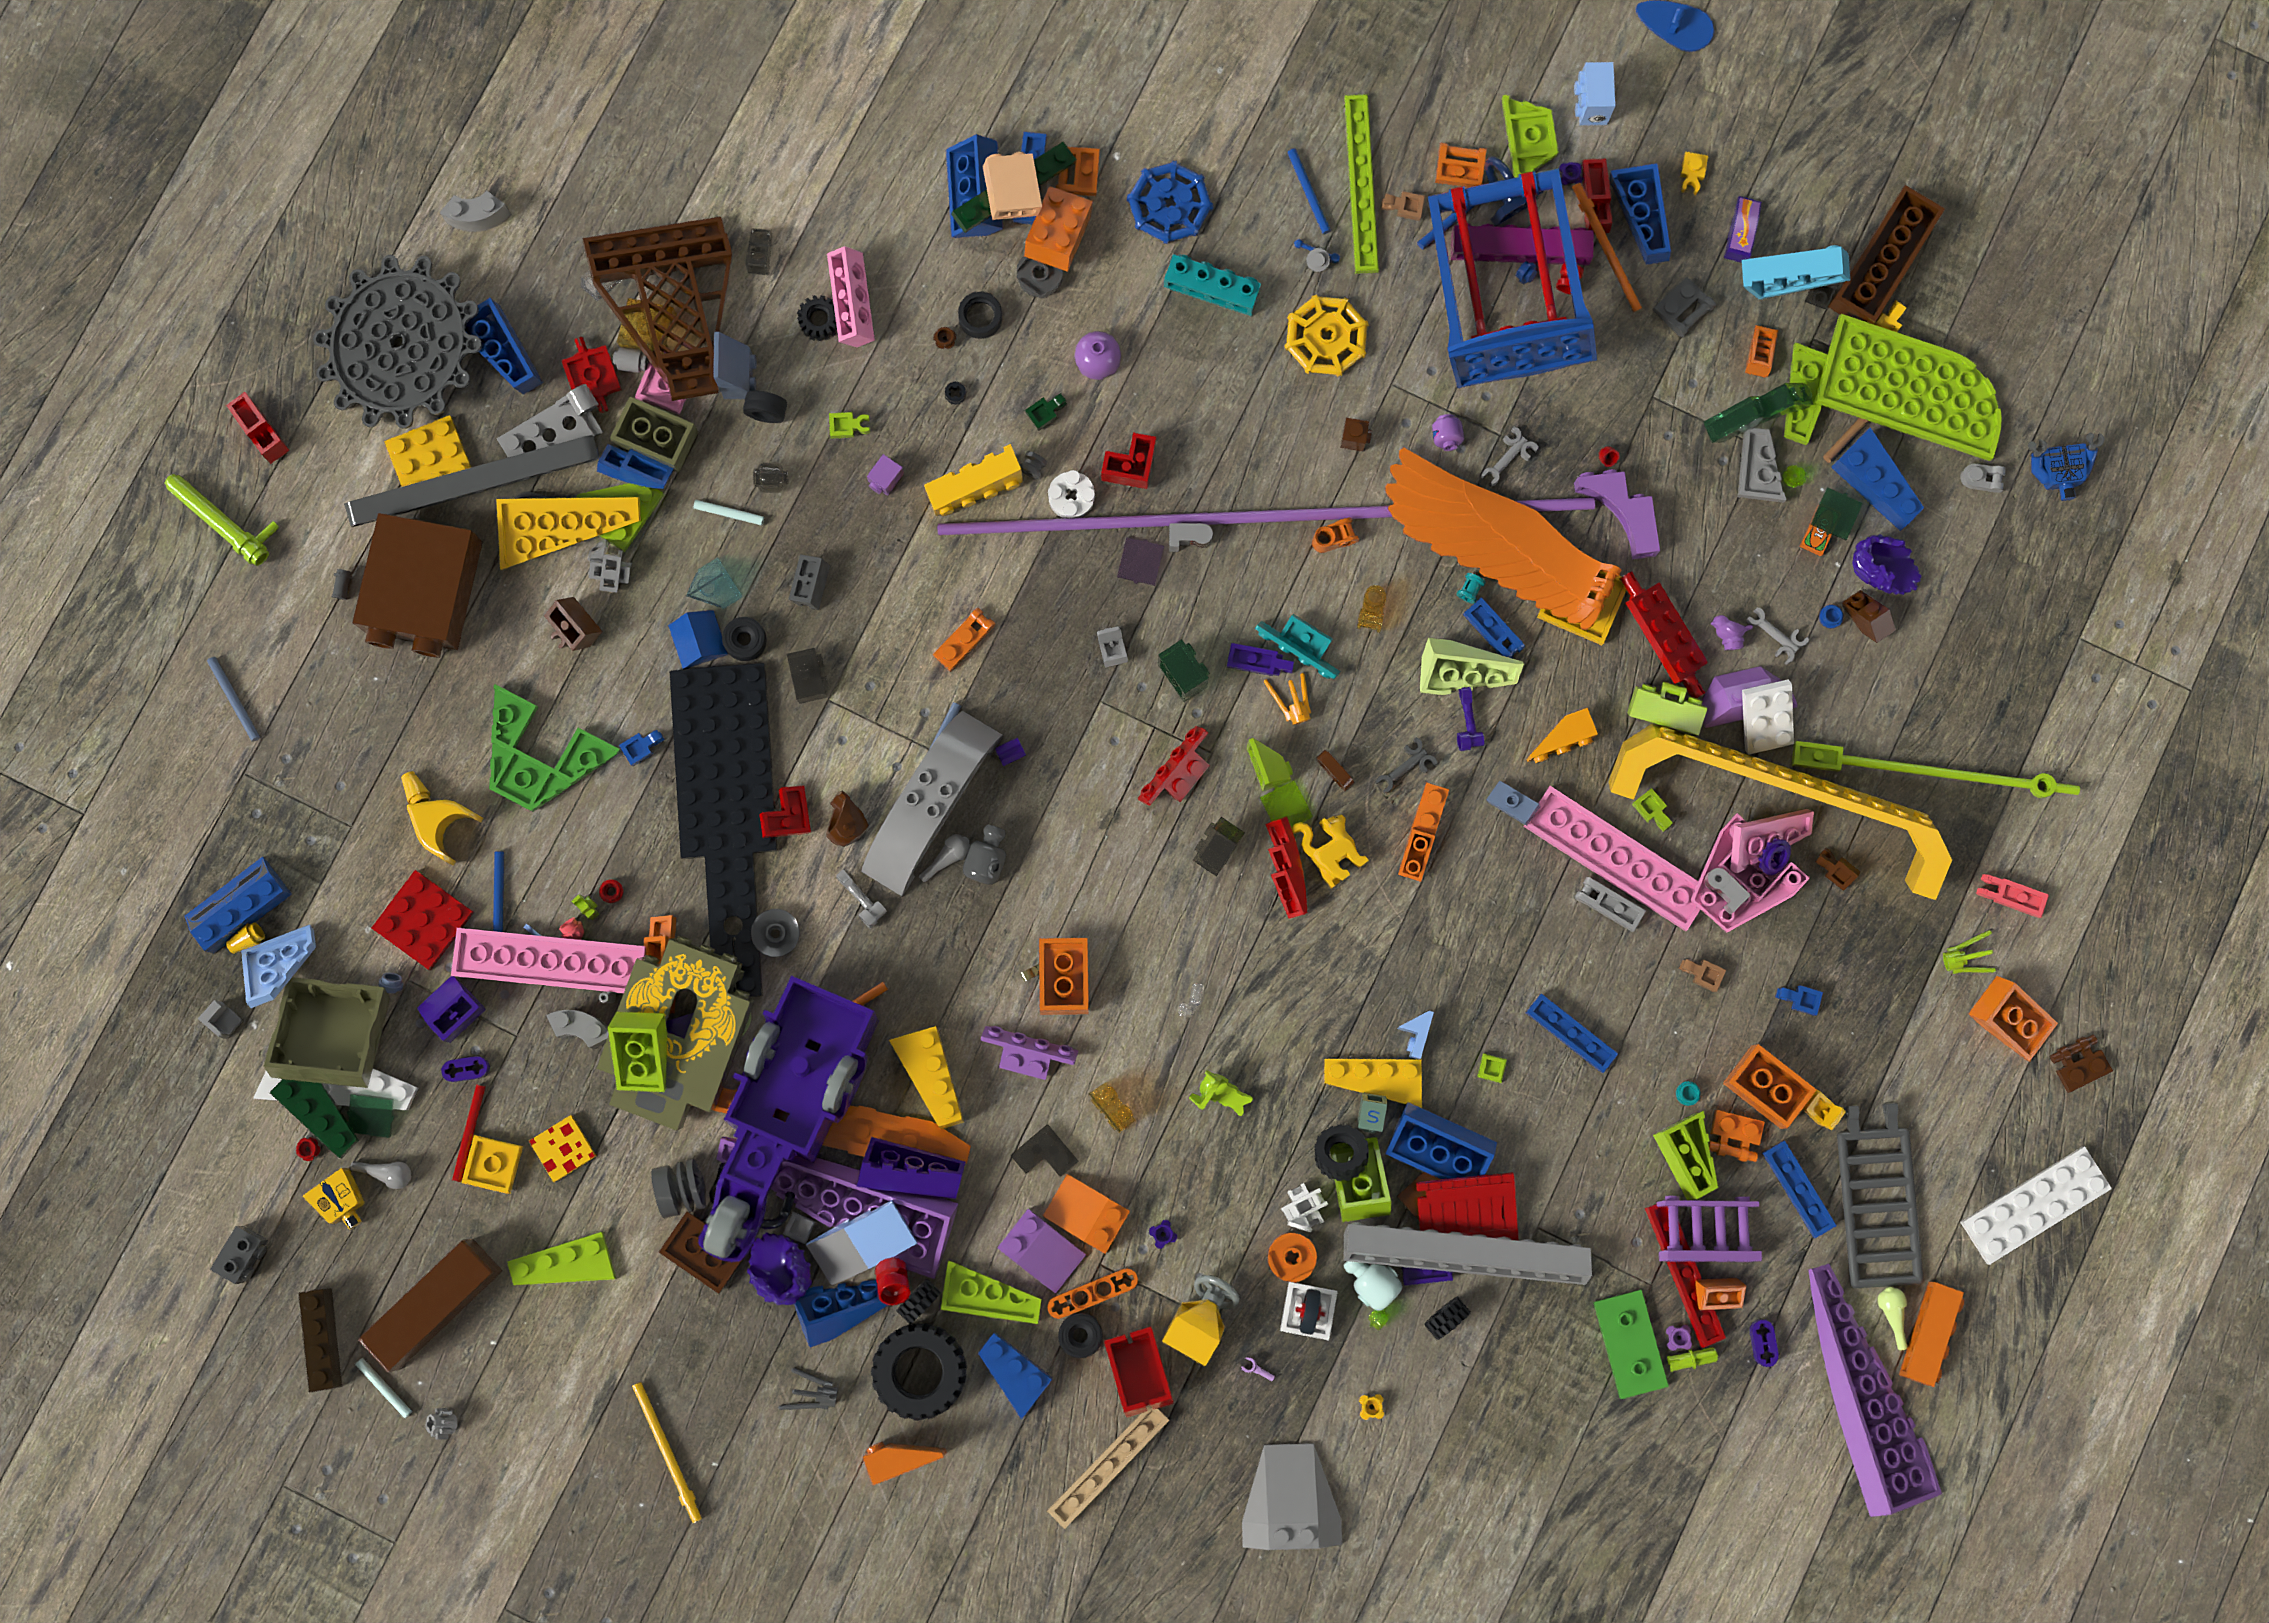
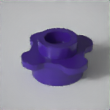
[1559,162,1583,186]
[1149,1220,1177,1249]

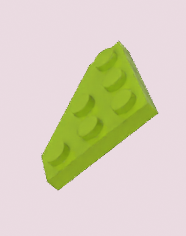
[576,483,664,552]

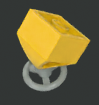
[1162,1275,1240,1366]

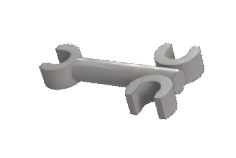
[1481,427,1539,486]
[1746,607,1809,665]

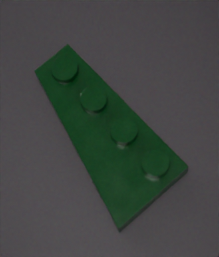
[269,1079,359,1158]

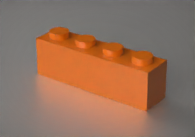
[1899,1282,1964,1387]

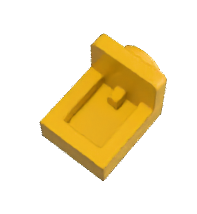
[1802,1090,1846,1130]

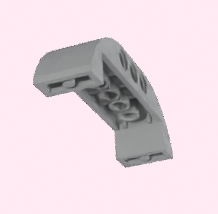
[861,711,1003,897]

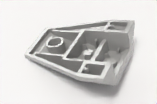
[1242,1443,1342,1550]

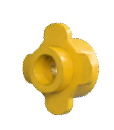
[1359,1394,1384,1420]

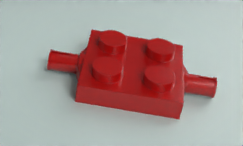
[561,337,622,413]

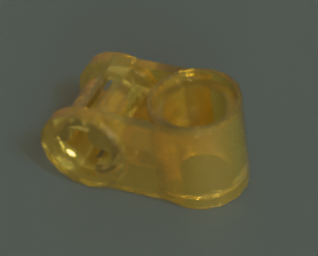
[1357,585,1386,633]

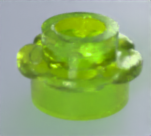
[1783,465,1806,488]
[1368,1308,1390,1331]

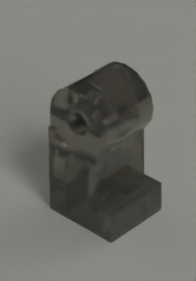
[745,228,772,275]

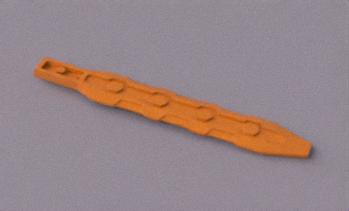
[691,1088,971,1164]

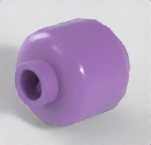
[1432,414,1464,451]

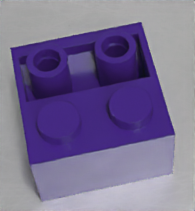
[417,976,486,1043]

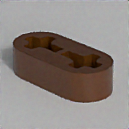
[1316,750,1355,791]

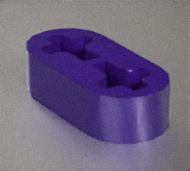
[441,1056,490,1082]
[1750,1319,1779,1367]

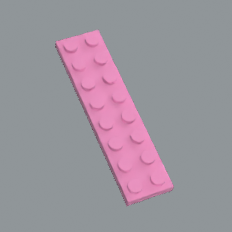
[1523,786,1701,931]
[451,928,646,993]

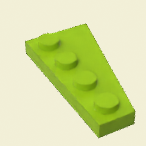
[1784,342,1828,445]
[507,1232,616,1285]

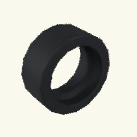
[958,291,1003,339]

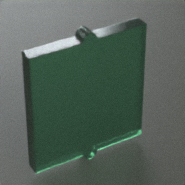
[1810,487,1863,541]
[347,1093,395,1138]

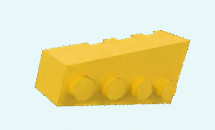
[924,444,1023,516]
[889,1026,964,1129]

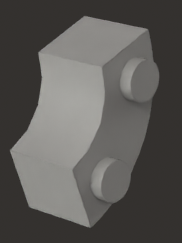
[440,191,511,232]
[546,1010,609,1049]

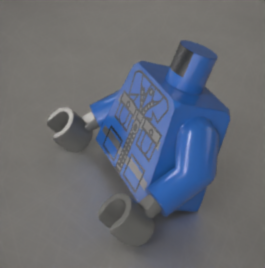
[2028,433,2104,501]

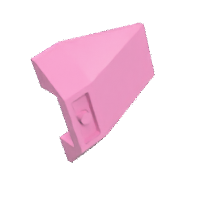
[1691,813,1809,933]

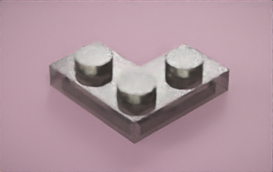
[1010,1124,1079,1177]

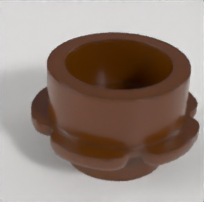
[933,327,957,349]

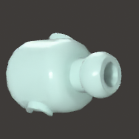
[1344,1261,1402,1311]

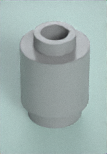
[613,346,649,373]

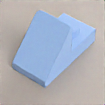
[1397,1011,1434,1060]

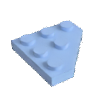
[241,925,316,1008]

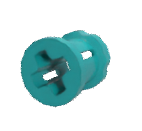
[1456,573,1486,604]

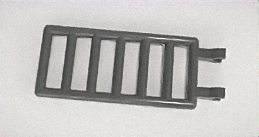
[1837,1103,1924,1289]

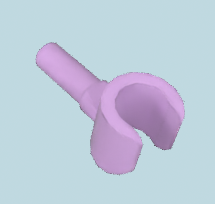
[1241,1358,1275,1381]

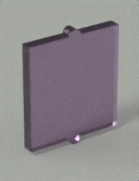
[1117,537,1164,586]

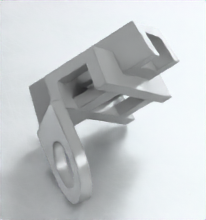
[587,539,632,593]

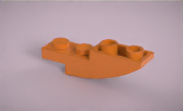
[1398,782,1449,882]
[644,915,677,1014]

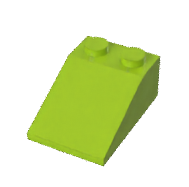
[608,1012,667,1092]
[1330,1137,1391,1222]

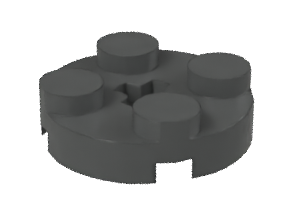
[1017,256,1063,299]

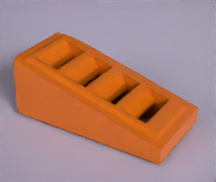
[1745,325,1779,378]

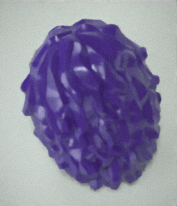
[1852,534,1921,595]
[747,1232,811,1305]

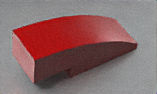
[1582,158,1612,234]
[226,392,290,464]

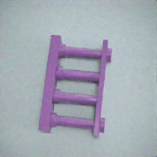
[1657,1196,1762,1262]

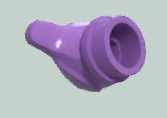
[1711,615,1753,651]

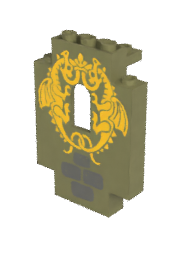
[597,936,755,1131]

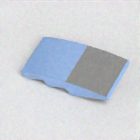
[806,1200,917,1285]

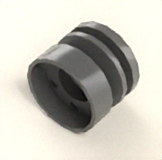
[651,1158,706,1219]

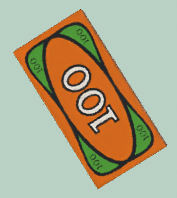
[1799,504,1841,556]

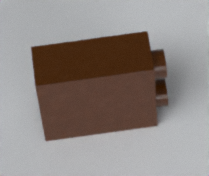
[352,513,483,658]

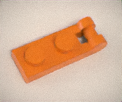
[933,608,996,672]

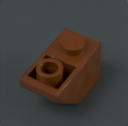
[1842,590,1896,643]

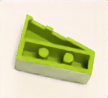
[1653,1111,1718,1201]

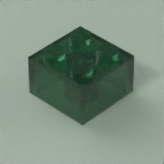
[1157,639,1210,702]

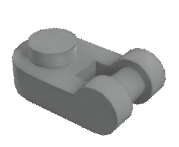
[1960,464,2006,493]

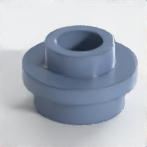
[378,973,403,993]

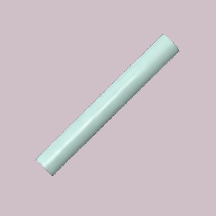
[694,500,764,525]
[355,1358,413,1418]

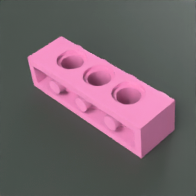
[827,246,875,347]

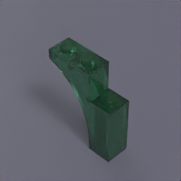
[1703,383,1814,443]

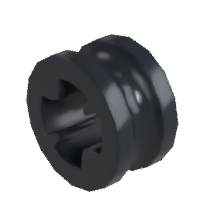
[945,382,966,405]

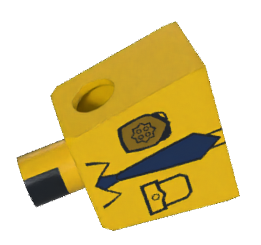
[303,1168,364,1230]

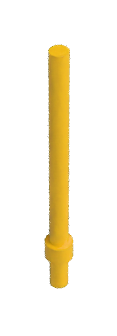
[632,1382,702,1523]

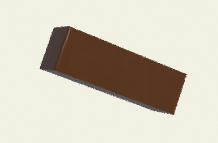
[358,1239,503,1373]

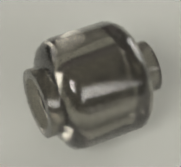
[753,462,788,493]

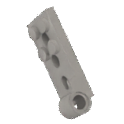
[496,384,603,457]

